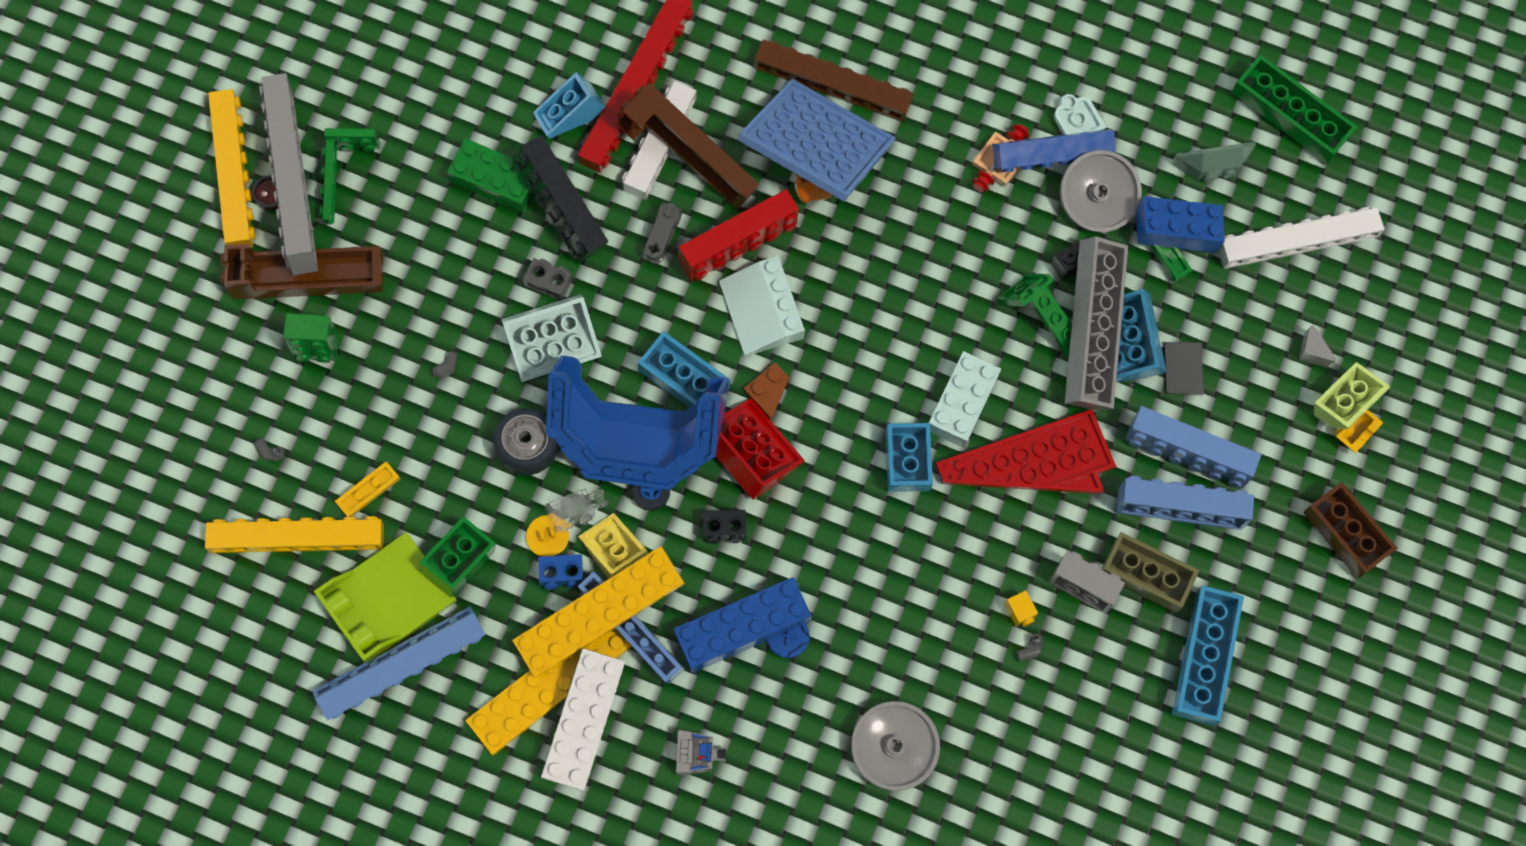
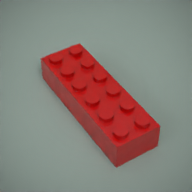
[679,189,799,282]

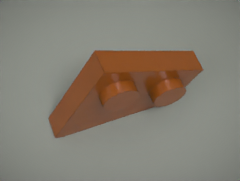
[744,363,789,420]

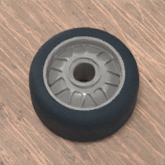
[493,408,559,475]

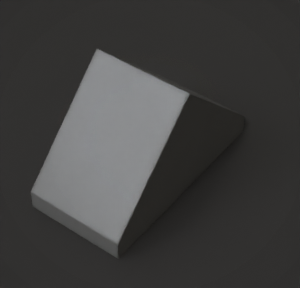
[1299,325,1336,367]

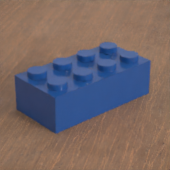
[1136,196,1225,253]

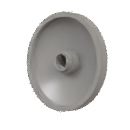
[1060,150,1142,233]
[851,701,940,791]

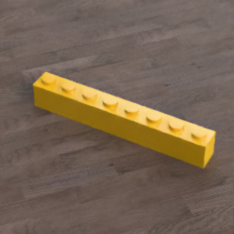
[208,89,256,247]
[205,516,384,553]

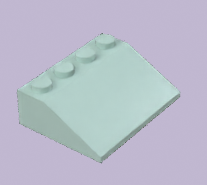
[719,256,805,357]
[501,294,602,382]

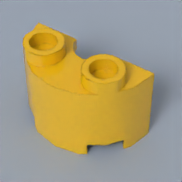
[1334,410,1383,453]

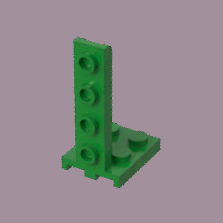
[320,128,380,225]
[997,273,1072,359]

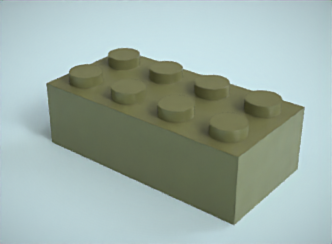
[1102,532,1199,613]

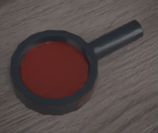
[251,175,278,210]

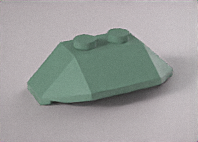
[1172,141,1256,181]

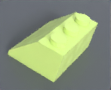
[1313,362,1390,429]

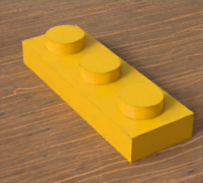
[335,461,400,517]

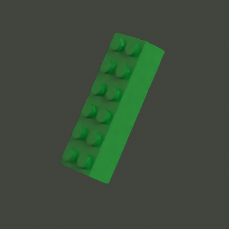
[1231,54,1357,164]

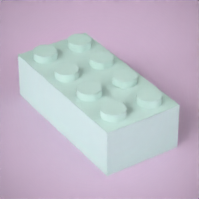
[929,351,1001,448]

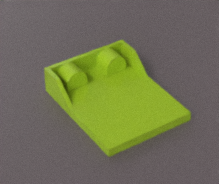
[314,532,457,663]

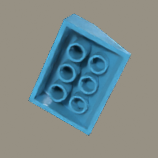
[1116,289,1167,382]

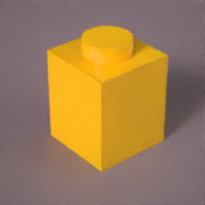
[1004,591,1038,627]

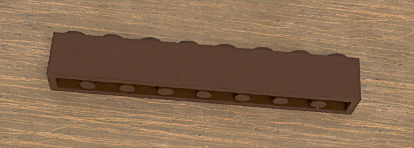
[754,39,914,122]

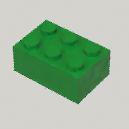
[283,313,339,363]
[419,516,496,598]

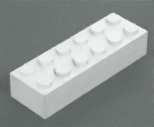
[541,649,625,791]

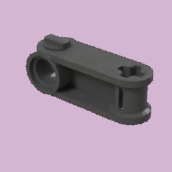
[645,202,683,264]

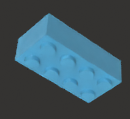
[638,331,731,407]

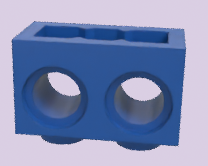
[538,554,584,590]

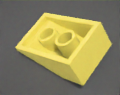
[578,513,648,579]

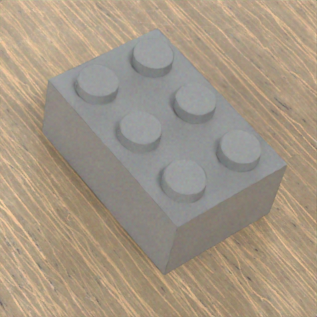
[1048,551,1125,614]

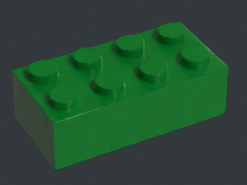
[447,138,534,214]

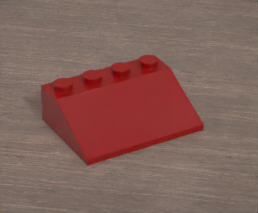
[716,398,805,500]

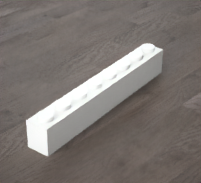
[1218,207,1385,269]

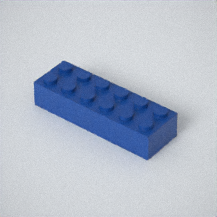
[674,577,812,673]

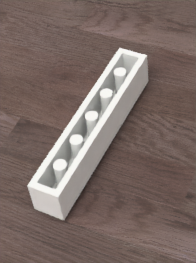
[621,81,696,200]

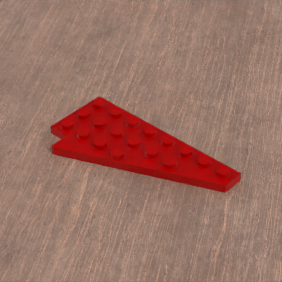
[935,409,1116,494]

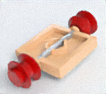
[972,124,1029,192]

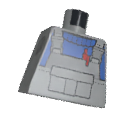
[676,730,726,776]

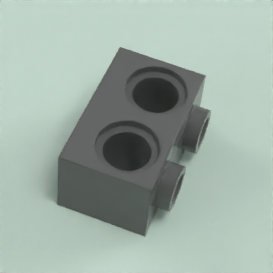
[523,258,573,301]

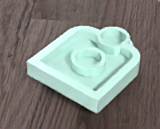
[1054,94,1106,135]

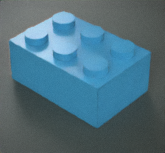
[885,423,933,492]

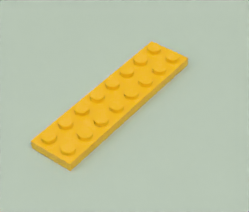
[513,546,685,678]
[465,628,632,756]

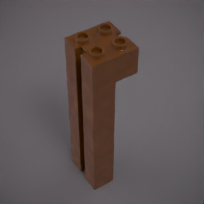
[616,83,759,210]
[221,244,384,300]

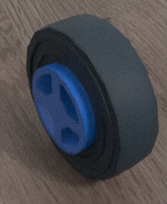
[632,485,670,511]

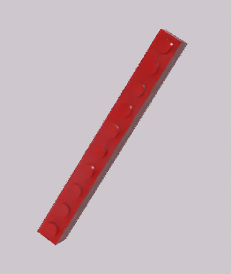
[578,0,694,173]

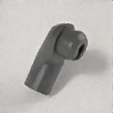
[432,352,458,378]
[254,438,284,461]
[1016,634,1044,662]

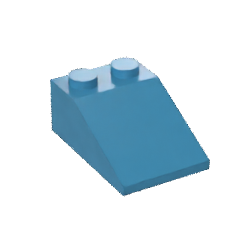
[533,72,606,139]

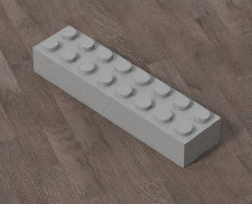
[1065,237,1128,411]

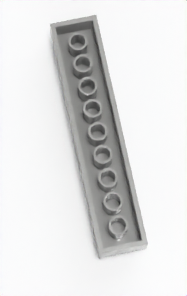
[259,73,319,275]

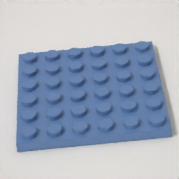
[737,79,896,202]

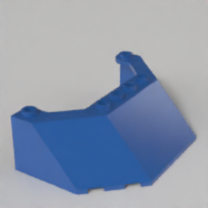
[546,355,729,490]

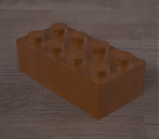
[1303,482,1398,579]

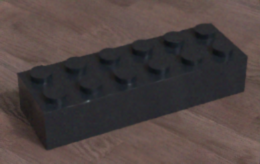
[512,135,609,264]

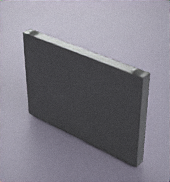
[1164,342,1204,395]

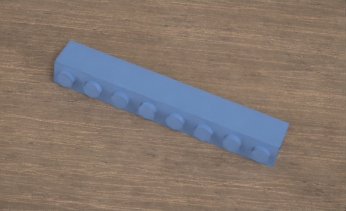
[312,607,486,720]

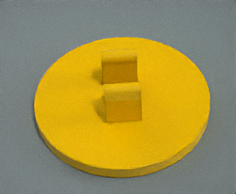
[526,515,569,557]

